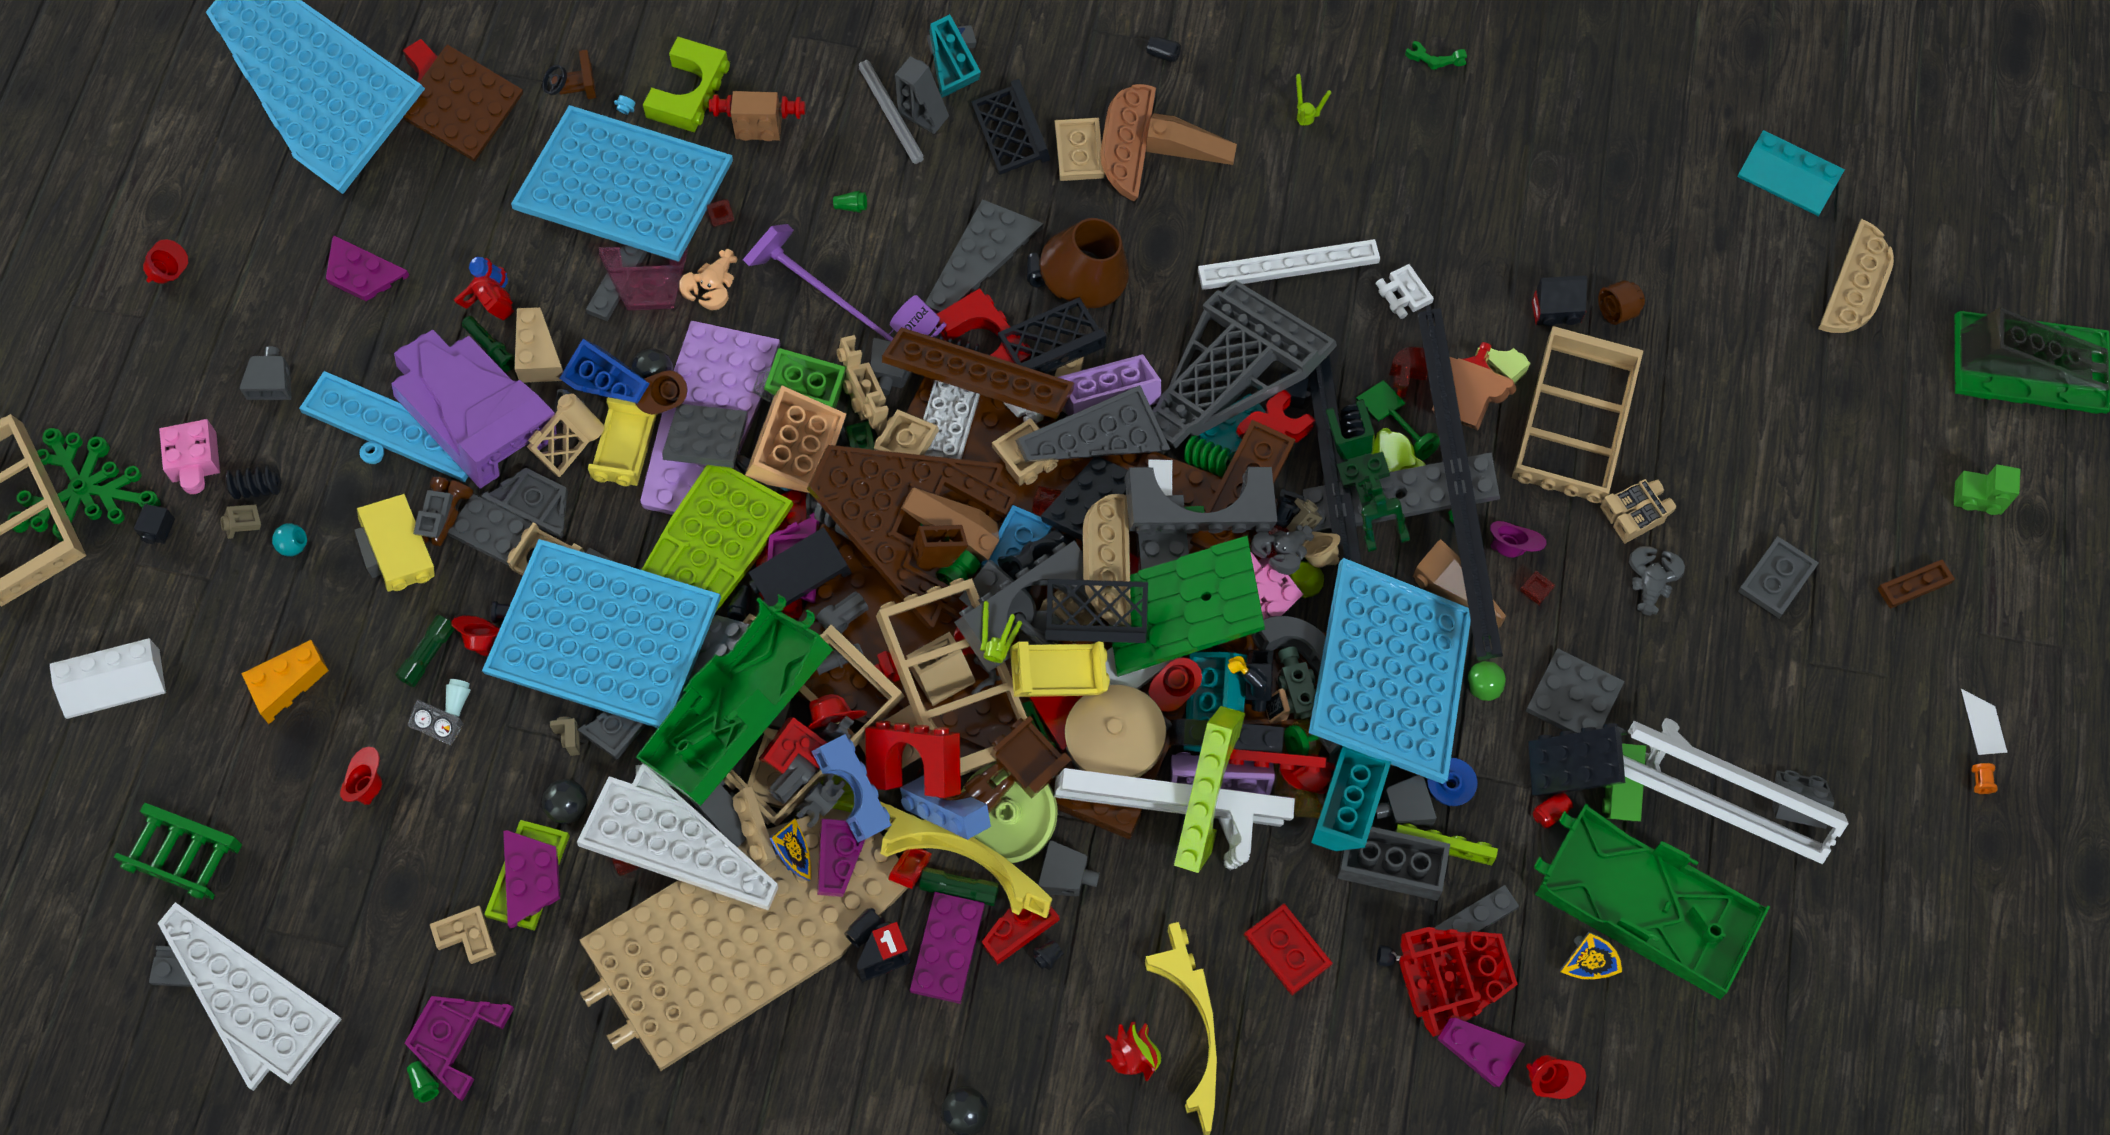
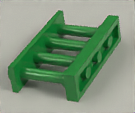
[114,803,242,900]

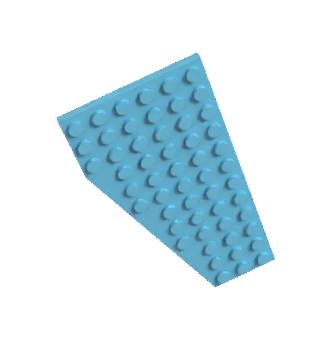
[206,0,425,194]

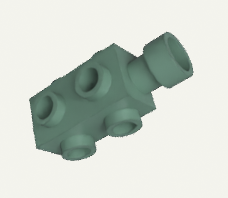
[1278,647,1316,722]

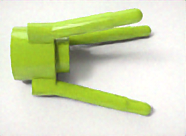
[1296,74,1331,125]
[980,601,1022,663]

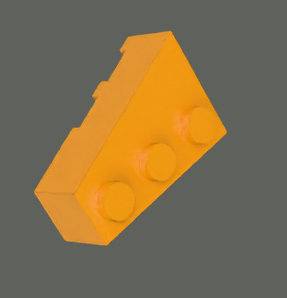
[241,640,329,724]

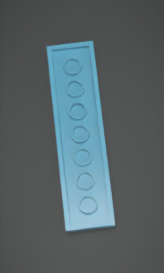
[299,371,468,482]

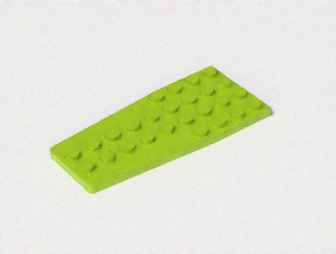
[642,465,793,613]

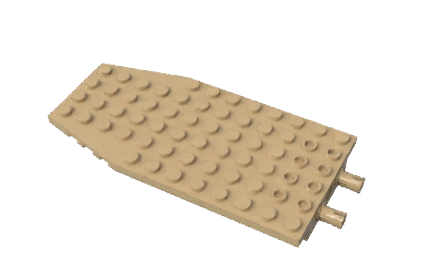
[580,808,908,1071]

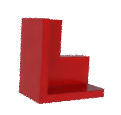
[758,717,827,774]

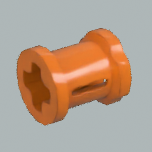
[1972,763,1998,794]

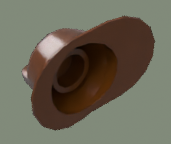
[635,370,688,415]

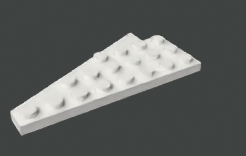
[577,764,778,910]
[158,902,342,1091]

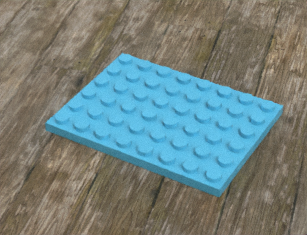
[511,105,733,262]
[482,539,721,728]
[1309,558,1471,784]

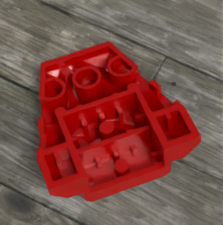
[1399,927,1518,1037]

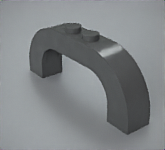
[1251,616,1342,754]

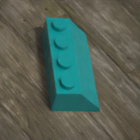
[1737,130,1845,216]
[1184,652,1248,752]
[1311,746,1391,851]

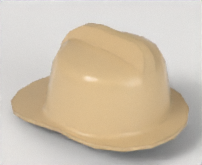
[1297,532,1340,567]

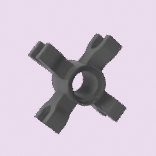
[796,774,846,828]

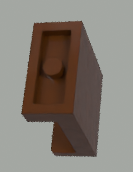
[990,716,1072,799]

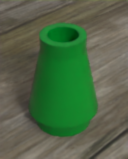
[833,190,867,213]
[406,1061,439,1103]

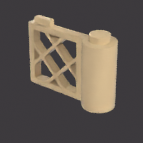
[527,394,605,477]

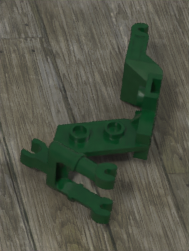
[1325,399,1410,552]

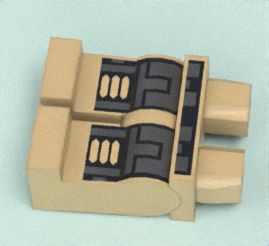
[1600,479,1676,544]

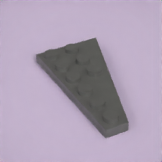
[925,199,1043,314]

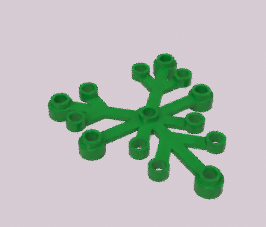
[7,428,160,541]

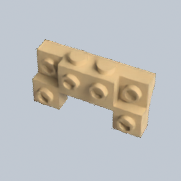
[837,335,889,437]

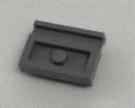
[149,946,192,987]

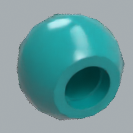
[272,523,307,557]

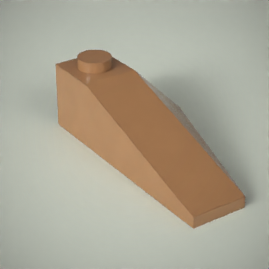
[1146,113,1237,165]
[1413,539,1506,628]

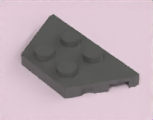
[482,468,568,538]

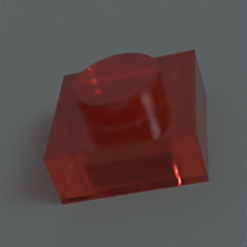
[1520,571,1555,605]

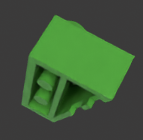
[1602,744,1646,822]

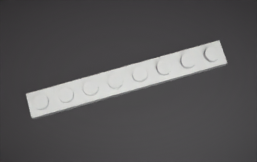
[1198,239,1380,290]

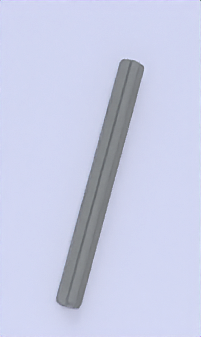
[859,60,924,164]

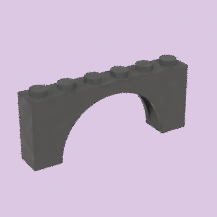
[1125,467,1277,534]
[954,541,1089,672]

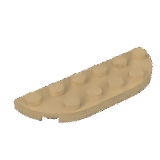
[1818,219,1894,333]
[1083,494,1131,626]

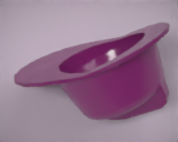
[1490,521,1546,558]

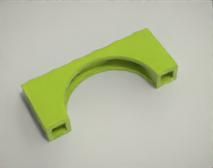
[1174,706,1245,873]

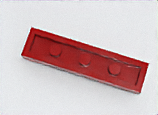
[1229,749,1326,773]

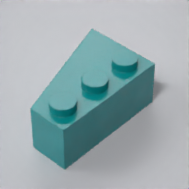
[929,14,981,98]

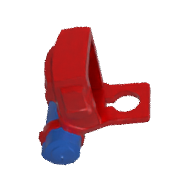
[454,257,514,321]

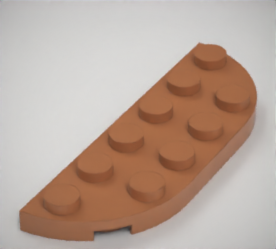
[1100,84,1156,201]

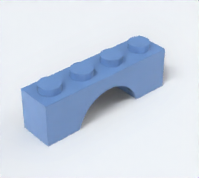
[811,734,891,842]
[900,775,991,840]

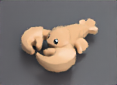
[679,249,737,310]

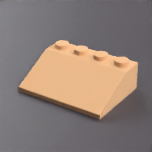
[745,386,846,493]

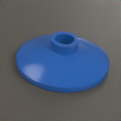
[1427,758,1477,806]

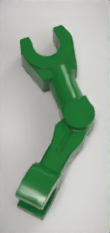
[1406,41,1467,70]

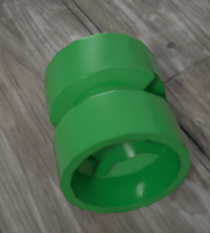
[935,549,981,586]

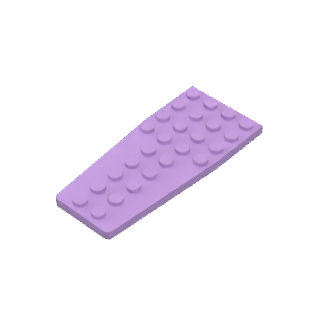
[640,321,780,515]

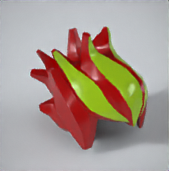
[1105,1022,1161,1081]

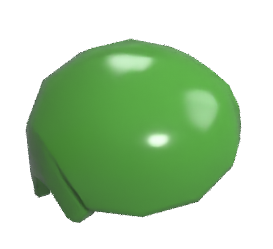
[1468,661,1506,701]

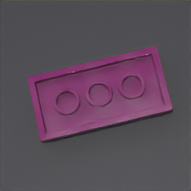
[910,892,985,1004]

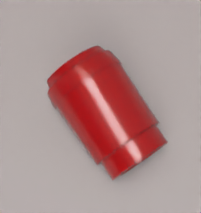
[1533,793,1573,828]

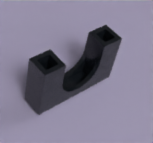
[1169,719,1284,753]

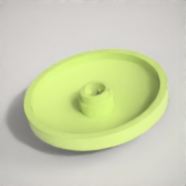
[961,762,1057,863]

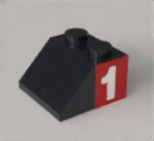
[1532,275,1587,326]
[857,922,910,982]

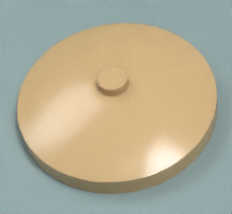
[1065,685,1166,778]

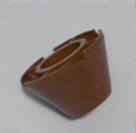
[1040,218,1129,308]

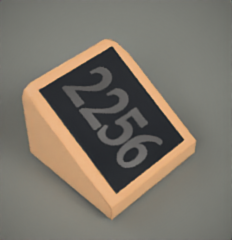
[1266,689,1290,723]

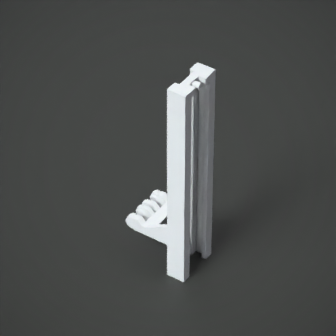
[1623,718,1849,864]
[1054,768,1295,870]

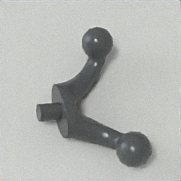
[972,656,1001,695]

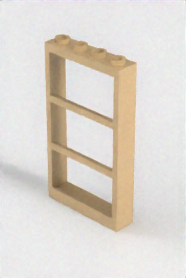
[1512,326,1643,503]
[0,414,86,607]
[876,578,1027,776]
[723,625,905,826]

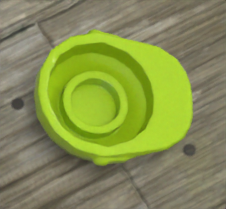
[1289,561,1324,598]

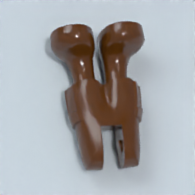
[422,477,474,547]
[942,763,1015,813]

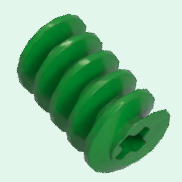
[1184,435,1236,478]

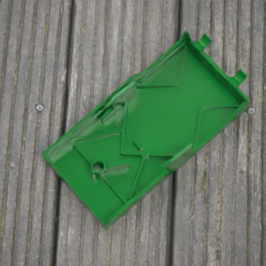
[636,594,833,806]
[1534,804,1770,999]

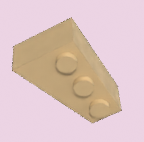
[515,307,563,383]

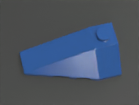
[559,339,650,404]

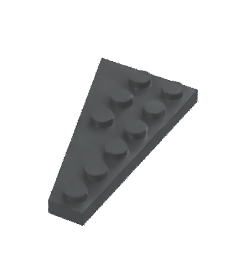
[1015,385,1170,462]

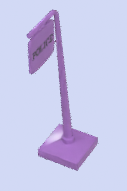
[743,224,947,341]

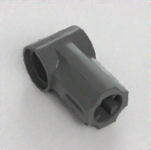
[816,591,868,634]
[768,754,818,804]

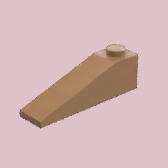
[901,488,999,562]

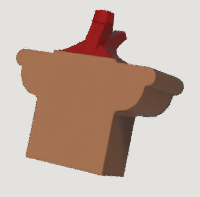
[1432,342,1516,430]

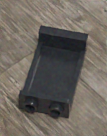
[749,527,852,607]

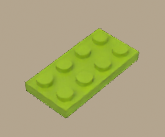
[484,820,570,931]

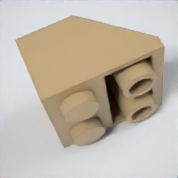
[906,632,975,706]

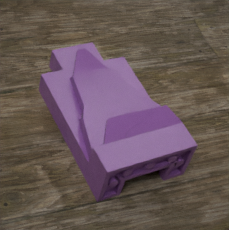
[391,330,557,488]

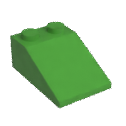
[764,348,846,409]

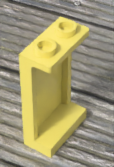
[588,397,657,486]
[357,494,434,592]
[1010,641,1110,697]

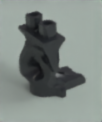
[997,529,1083,593]

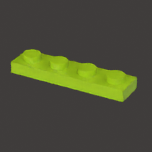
[1395,824,1498,866]

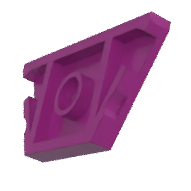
[326,236,409,301]
[768,513,819,603]
[503,830,560,928]

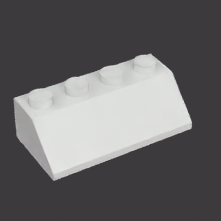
[50,638,166,719]

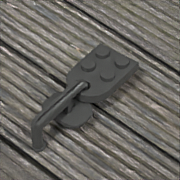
[959,560,1064,645]

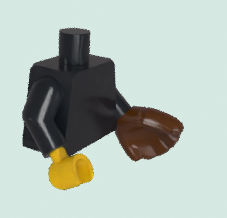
[1218,634,1274,712]

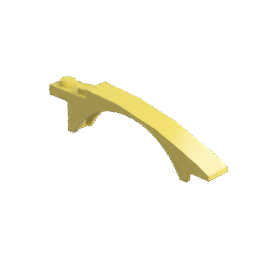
[880,801,1052,918]
[1145,922,1217,1135]

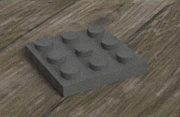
[662,404,748,468]
[1526,648,1625,733]

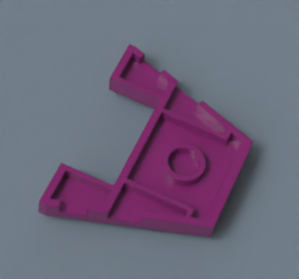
[405,996,514,1101]

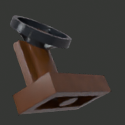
[542,50,596,99]

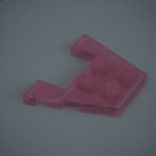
[599,246,689,310]

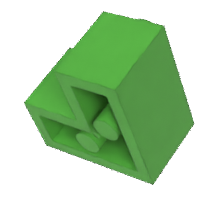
[1954,464,2020,515]

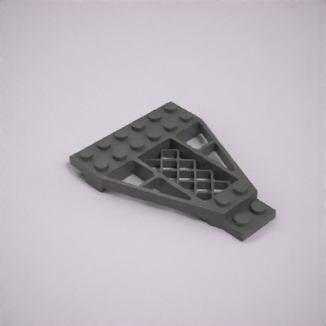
[1152,280,1337,449]

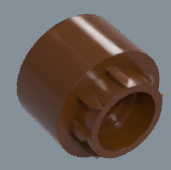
[1598,280,1645,325]

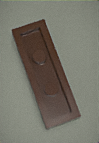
[1877,559,1955,609]

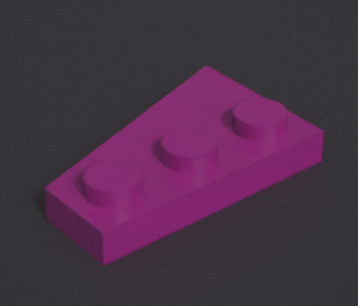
[817,819,865,897]
[1437,1018,1525,1087]

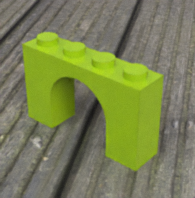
[643,37,730,133]

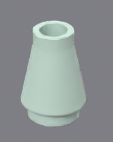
[445,679,471,717]

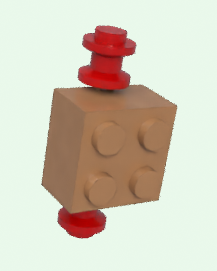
[709,91,806,141]

